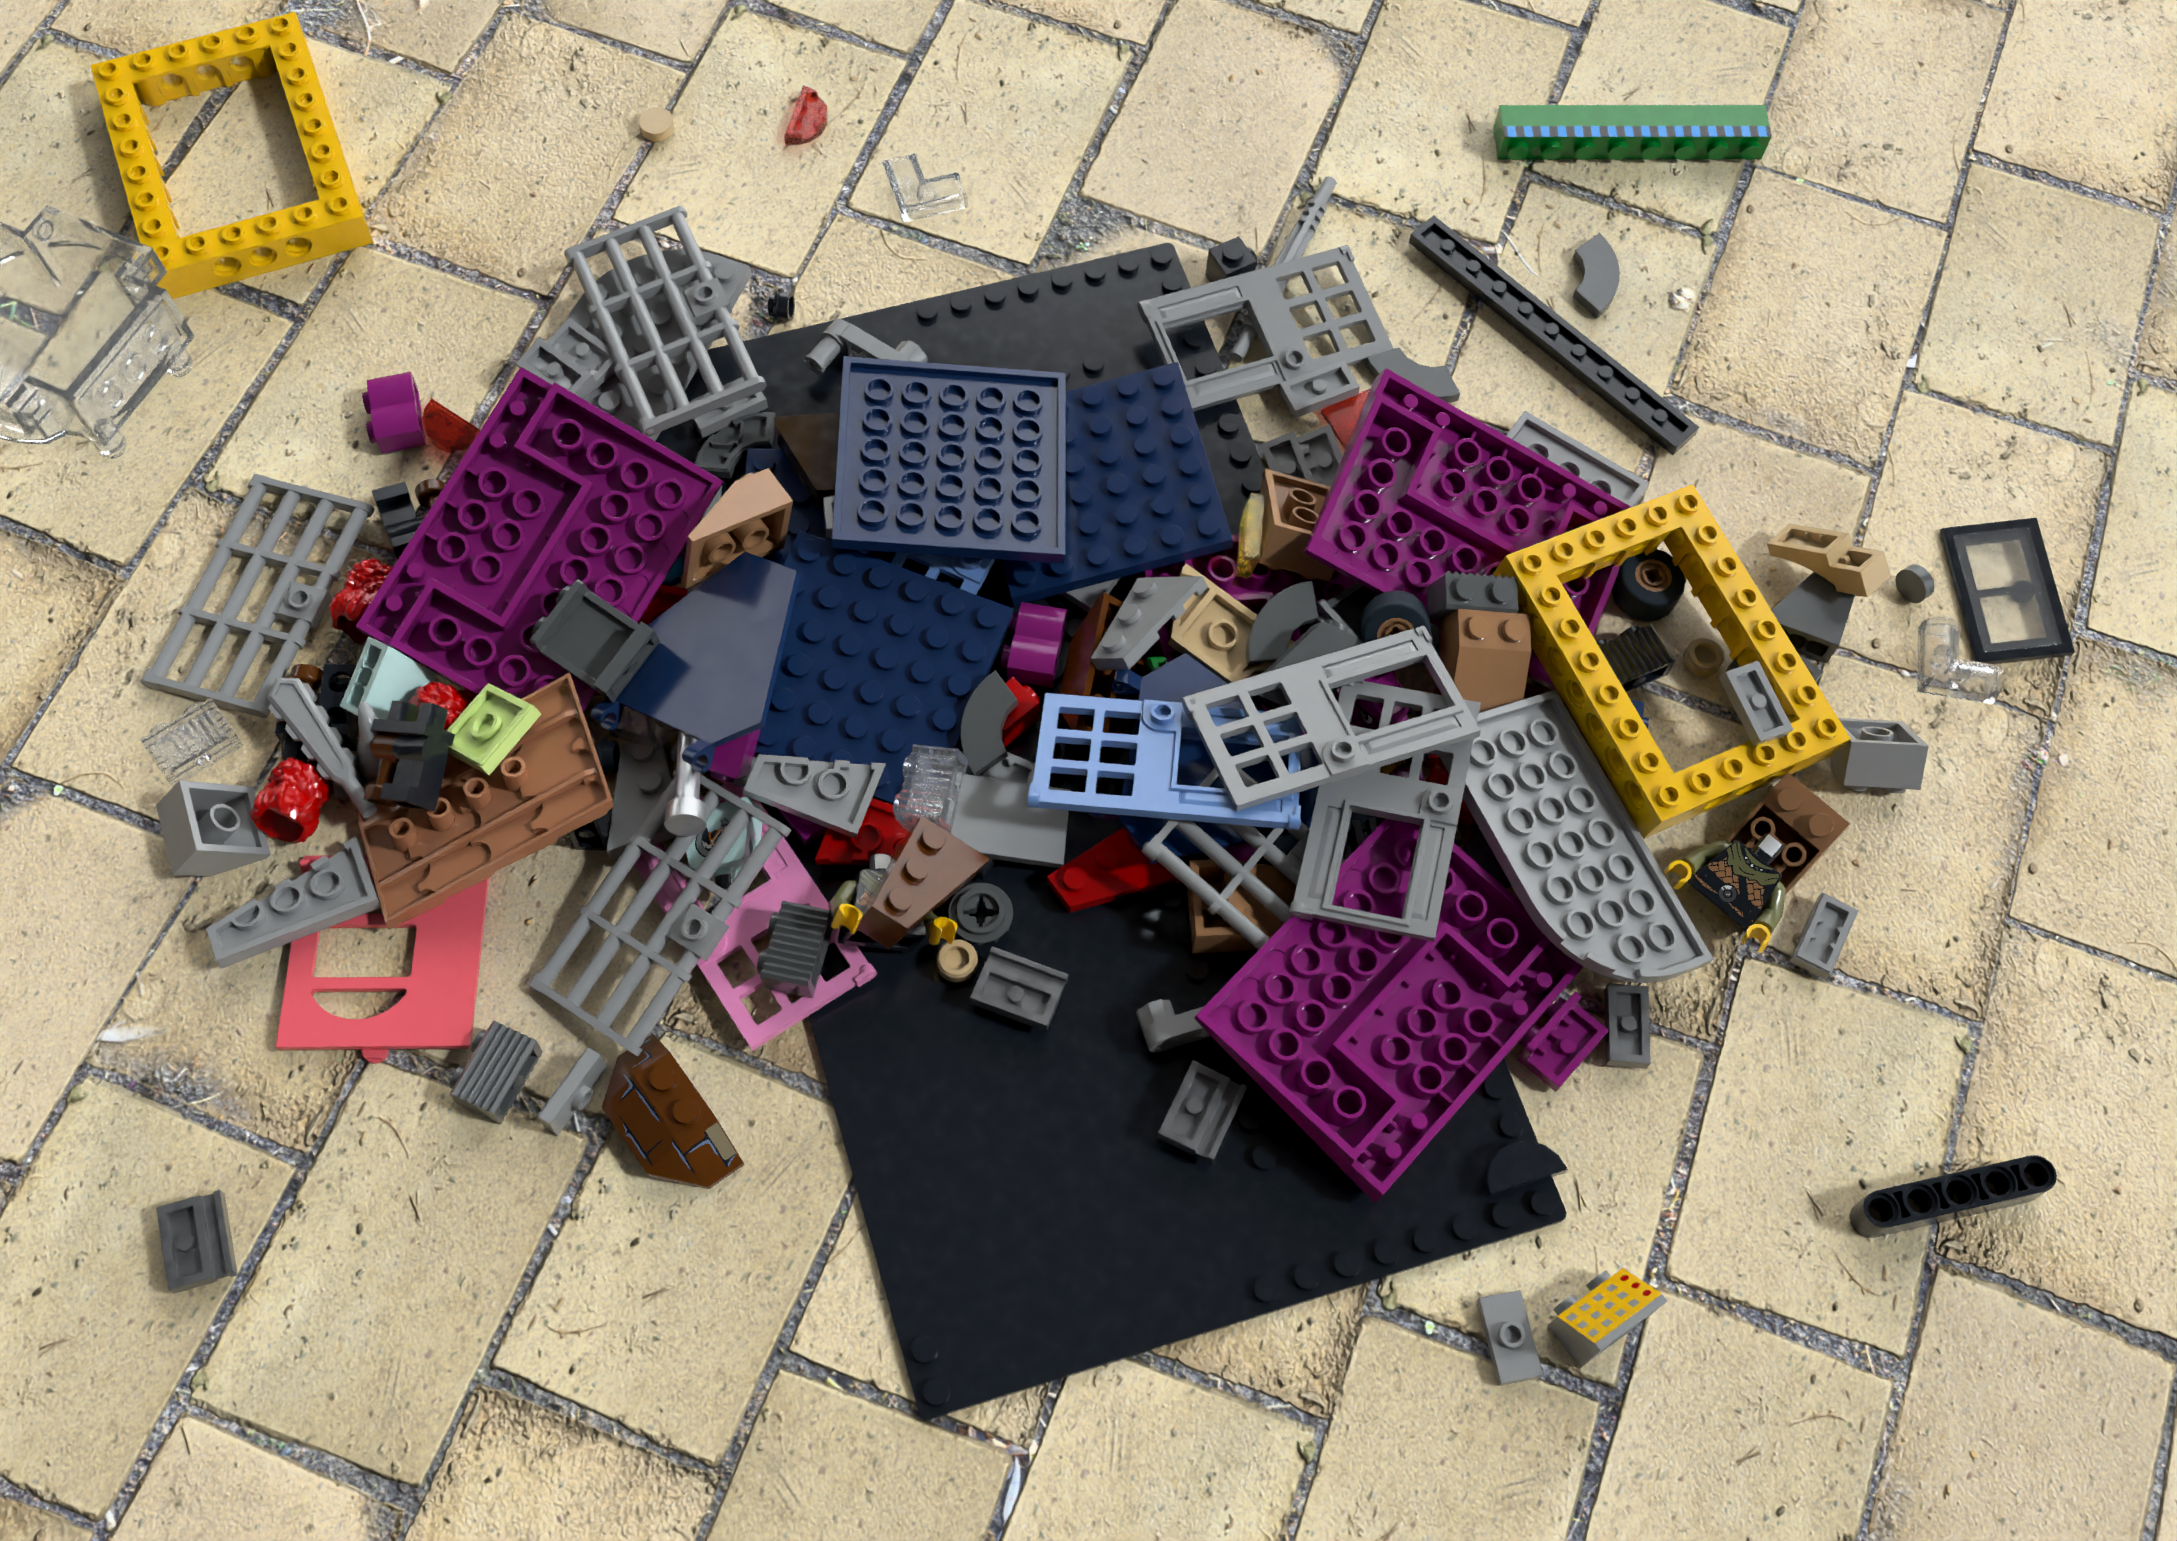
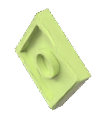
[447,683,541,775]

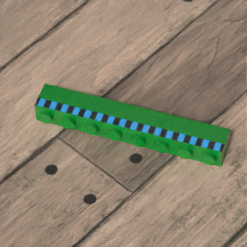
[1493,105,1772,160]

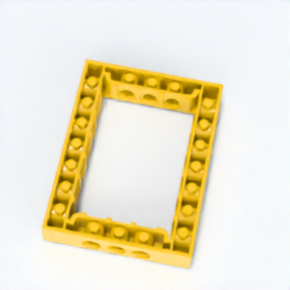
[90,12,373,302]
[1493,484,1851,839]

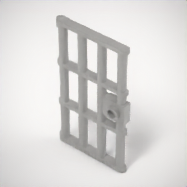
[564,206,767,437]
[140,474,375,718]
[1141,754,1345,950]
[528,770,791,1056]

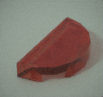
[784,85,828,145]
[422,398,480,453]

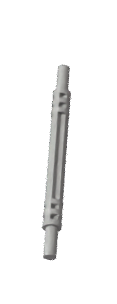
[1229,176,1337,363]

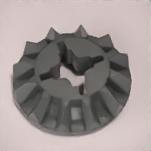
[949,883,1013,946]

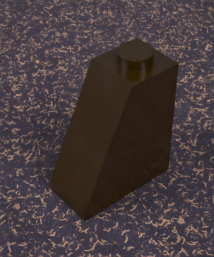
[774,412,840,510]

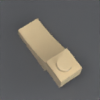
[1767,524,1891,597]

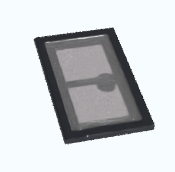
[1940,517,2075,666]

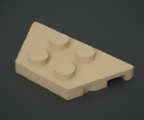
[1168,564,1294,684]

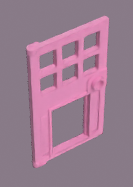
[634,781,877,1051]

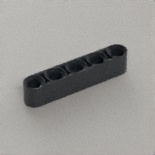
[1849,1155,2057,1238]

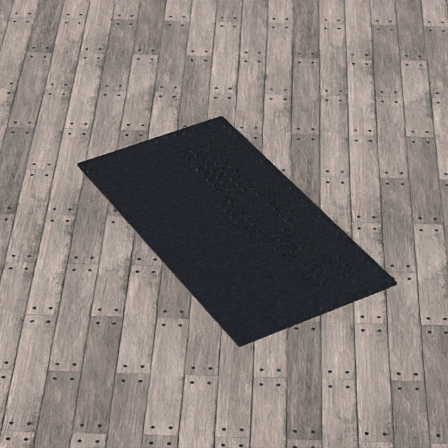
[656,243,1567,1420]

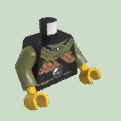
[1663,833,1786,953]
[828,854,958,953]

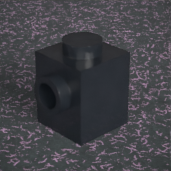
[1205,236,1258,283]

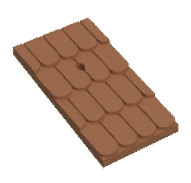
[354,672,614,930]

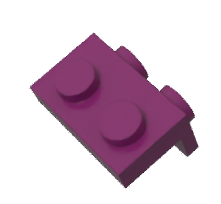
[1518,991,1609,1092]

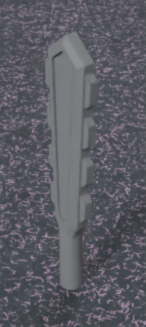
[267,678,377,818]

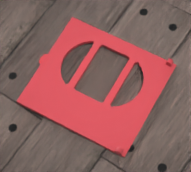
[276,855,489,1064]

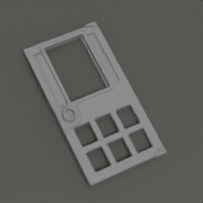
[1137,245,1394,412]
[1181,626,1481,811]
[1289,679,1481,942]

